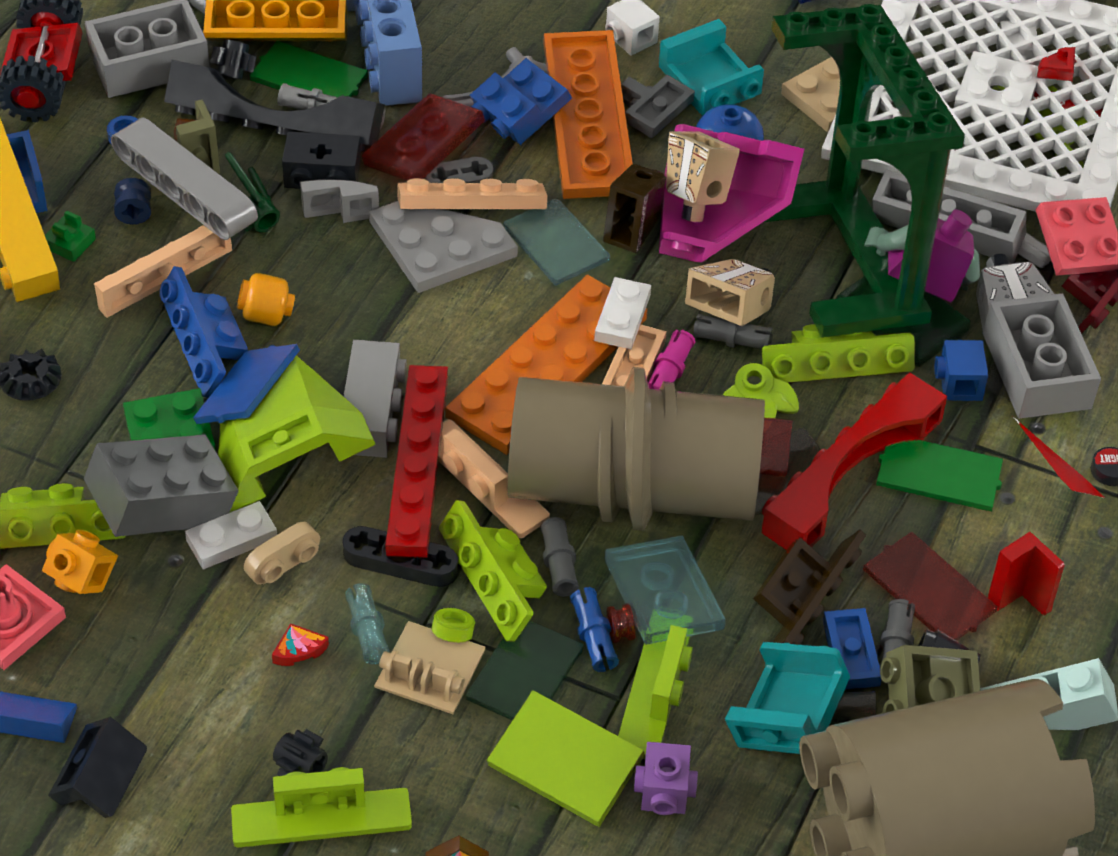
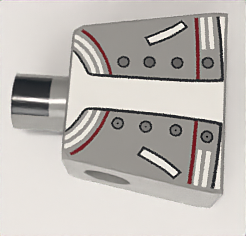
[976,254,1054,330]

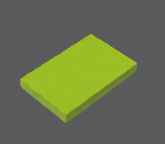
[487,690,645,827]

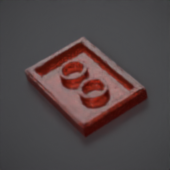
[361,93,485,181]

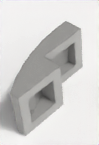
[300,180,379,223]

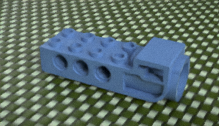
[347,0,422,106]

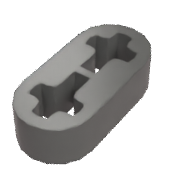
[426,157,493,183]

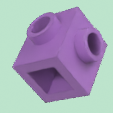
[634,742,698,815]

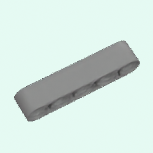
[111,117,258,240]

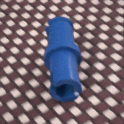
[570,587,619,672]

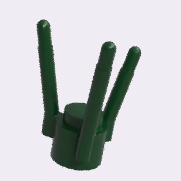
[225,152,280,233]

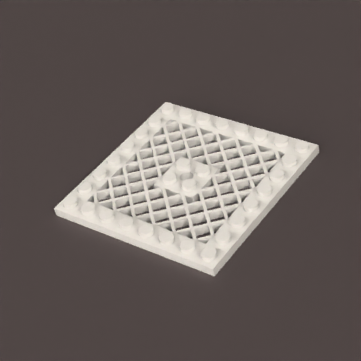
[821,0,1118,212]

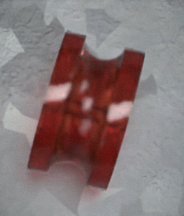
[606,603,636,644]

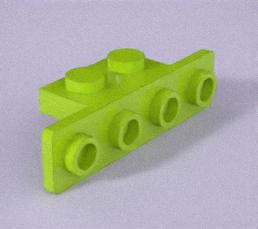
[762,324,915,383]
[0,483,126,549]
[439,500,547,642]
[618,612,693,759]
[231,767,412,848]

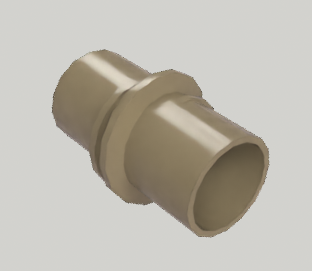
[507,367,765,531]

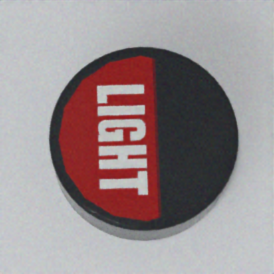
[1090,447,1118,486]

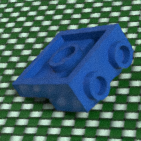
[469,58,572,145]

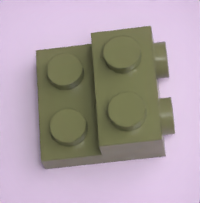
[880,645,980,713]

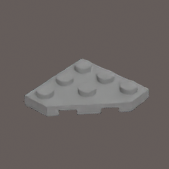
[369,201,518,293]

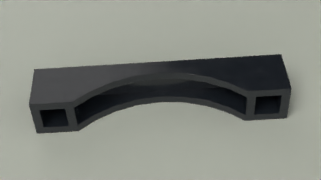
[164,60,385,151]

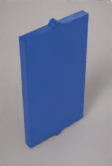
[193,344,300,424]

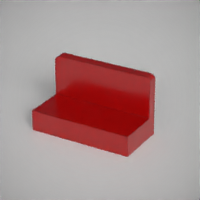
[987,532,1065,616]

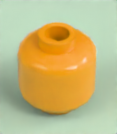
[237,273,295,326]

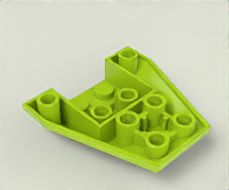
[218,355,376,513]

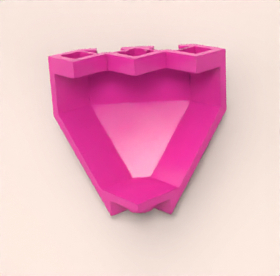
[659,124,804,263]

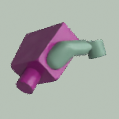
[864,210,980,303]

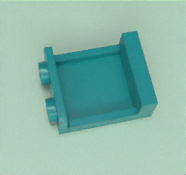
[659,19,764,116]
[725,642,850,754]

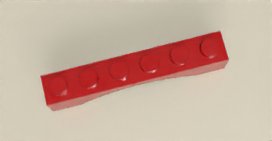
[761,372,947,550]

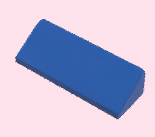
[0,692,77,743]

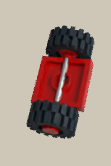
[0,0,83,122]

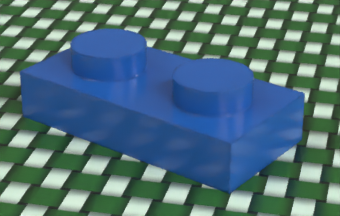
[823,608,882,689]

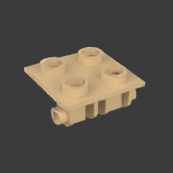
[374,621,486,714]

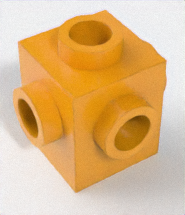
[42,530,118,594]

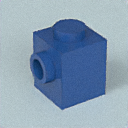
[934,340,988,401]

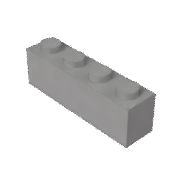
[872,169,1026,264]

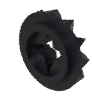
[0,348,62,401]

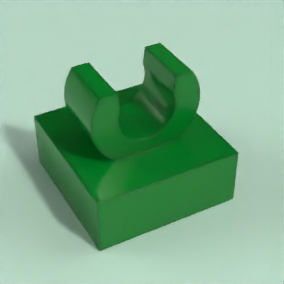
[45,211,96,262]

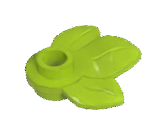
[723,363,799,435]

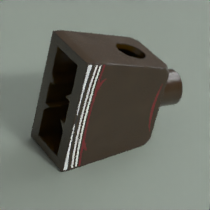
[603,164,666,253]

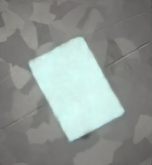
[503,198,610,286]

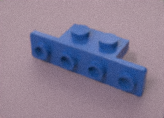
[160,266,248,398]

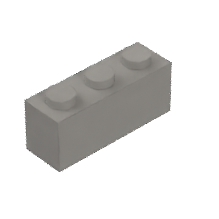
[344,340,407,458]

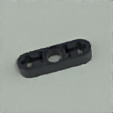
[342,526,458,587]

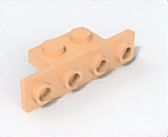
[439,419,550,538]

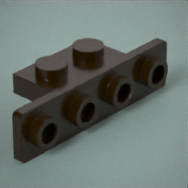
[753,529,866,645]

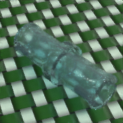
[345,583,390,664]

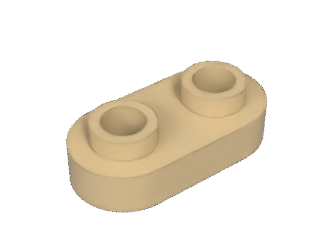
[244,522,320,585]

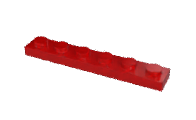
[385,365,448,558]

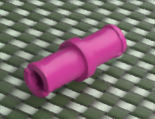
[648,330,696,389]

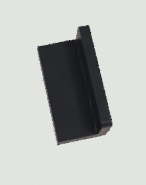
[48,716,147,818]

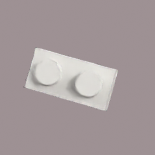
[594,277,651,350]
[185,501,277,569]

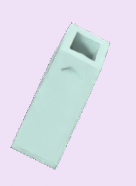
[980,658,1118,730]

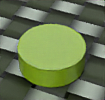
[431,608,475,643]

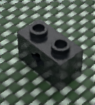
[282,132,361,189]

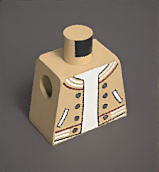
[666,131,740,222]
[685,259,775,326]

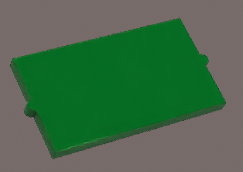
[250,41,368,97]
[876,440,1003,512]

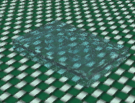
[605,535,726,645]

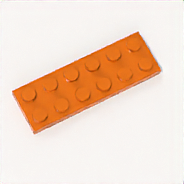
[544,30,633,199]
[445,274,648,455]

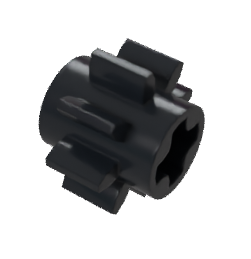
[210,39,256,80]
[273,729,328,776]

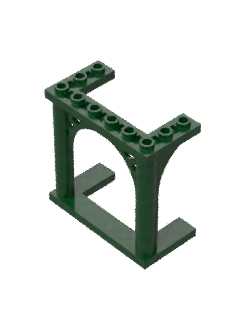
[762,4,965,338]

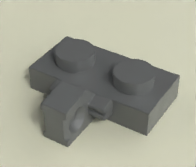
[621,75,695,138]

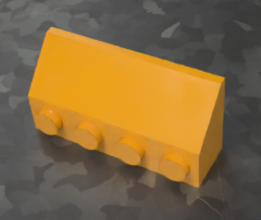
[203,0,348,42]

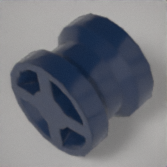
[114,178,151,225]

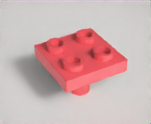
[1035,197,1118,276]
[0,564,66,670]

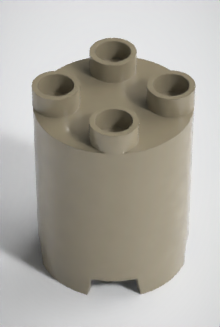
[799,679,1095,856]

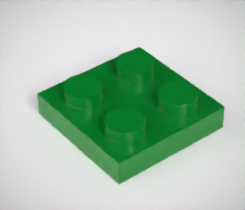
[123,388,216,451]

